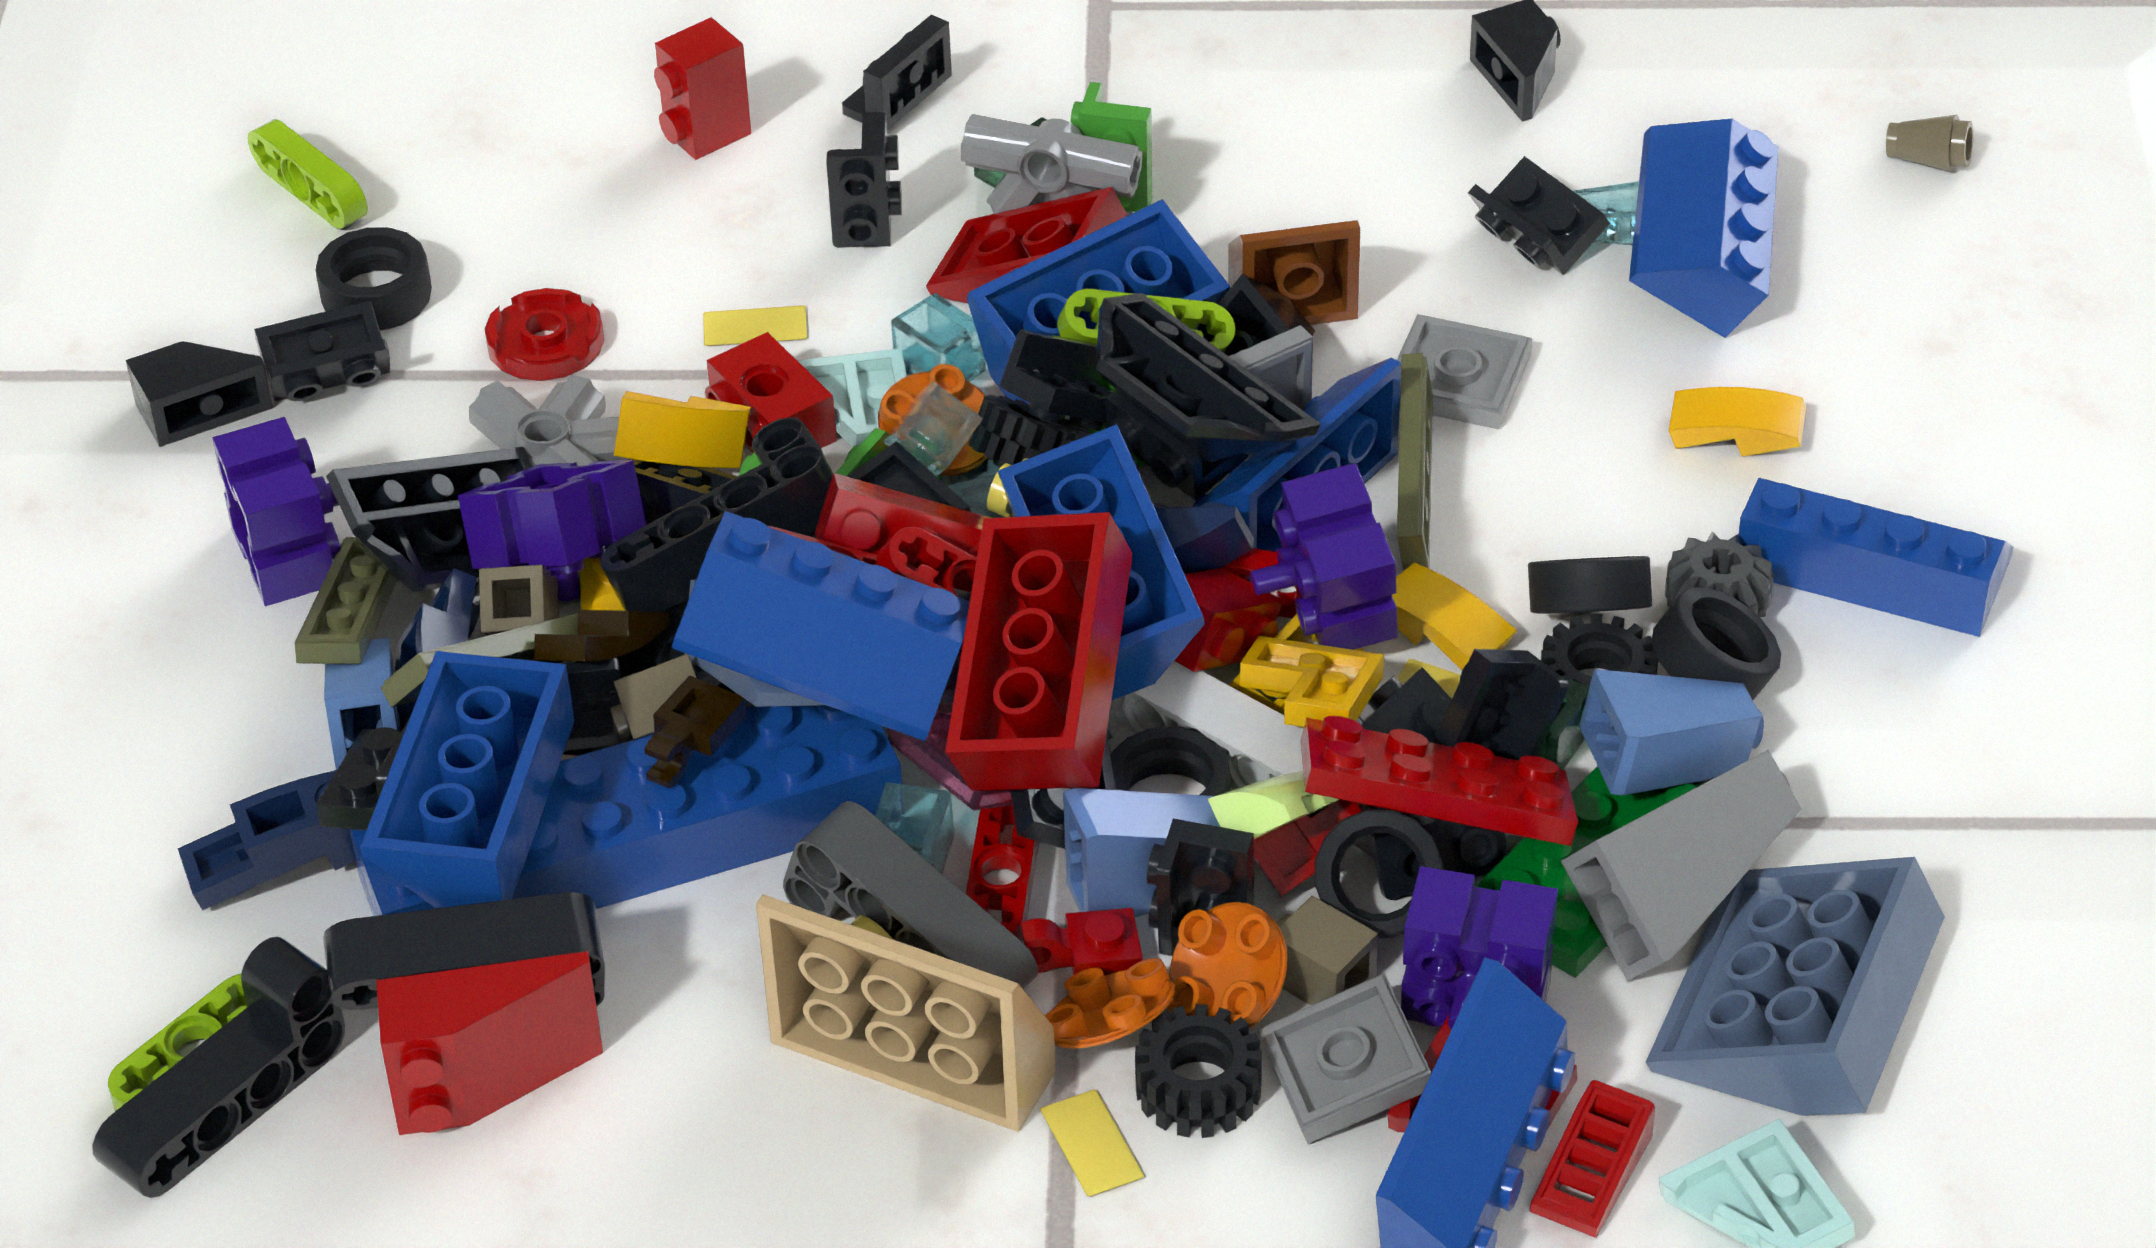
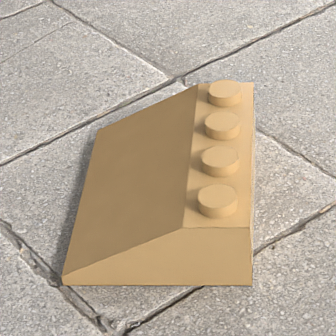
[756,894,1056,1132]

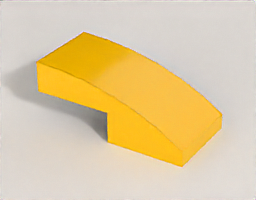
[1668,387,1806,457]
[614,391,751,468]
[1392,563,1517,670]

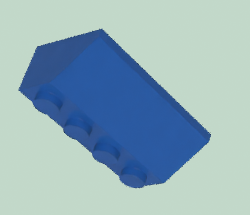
[1629,118,1779,338]
[967,199,1231,405]
[1192,357,1401,582]
[998,424,1205,701]
[1738,478,2014,637]
[671,511,970,741]
[361,651,575,908]
[1376,957,1576,1248]

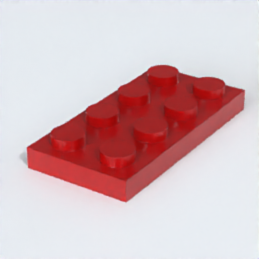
[1300,716,1578,846]

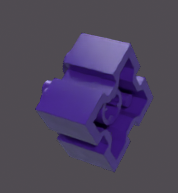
[212,417,341,607]
[458,460,646,602]
[1250,463,1398,650]
[1401,866,1558,1030]

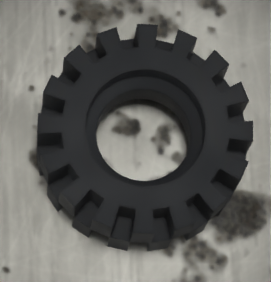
[968,395,1089,465]
[1541,614,1658,727]
[1135,1004,1262,1138]

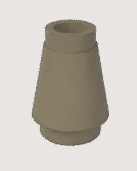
[1886,114,1974,172]

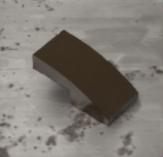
[534,610,669,662]

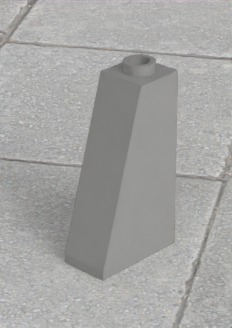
[1561,750,1802,981]

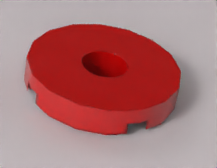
[484,288,604,381]

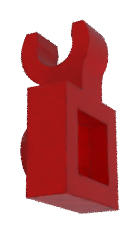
[1254,799,1362,897]
[1021,907,1143,975]

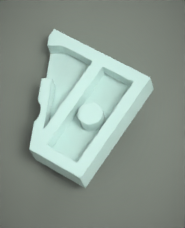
[797,348,907,447]
[1658,1118,1855,1248]

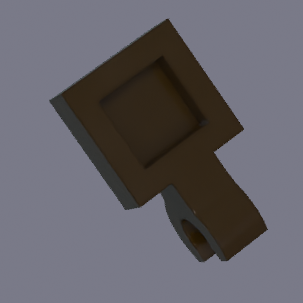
[644,675,747,789]

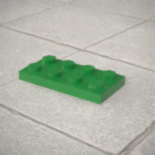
[1475,766,1699,978]

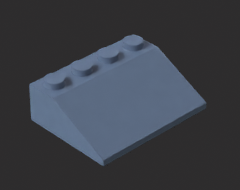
[1646,857,1945,1116]

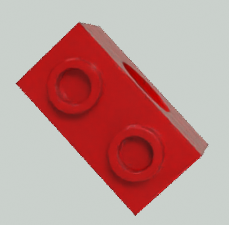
[705,332,837,453]

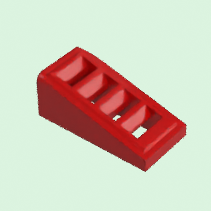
[1530,1080,1655,1238]

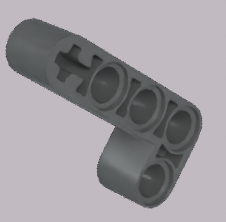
[783,801,1038,989]

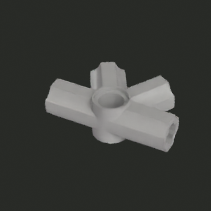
[961,114,1142,214]
[469,375,629,466]

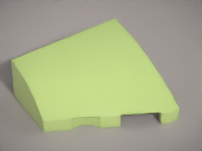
[1208,771,1339,839]

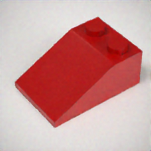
[926,187,1127,303]
[376,951,603,1135]

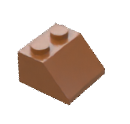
[1228,220,1360,325]

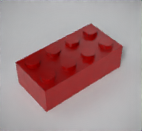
[945,512,1133,791]

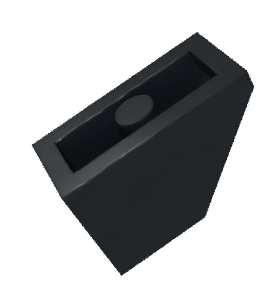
[1470,0,1561,122]
[126,341,273,447]

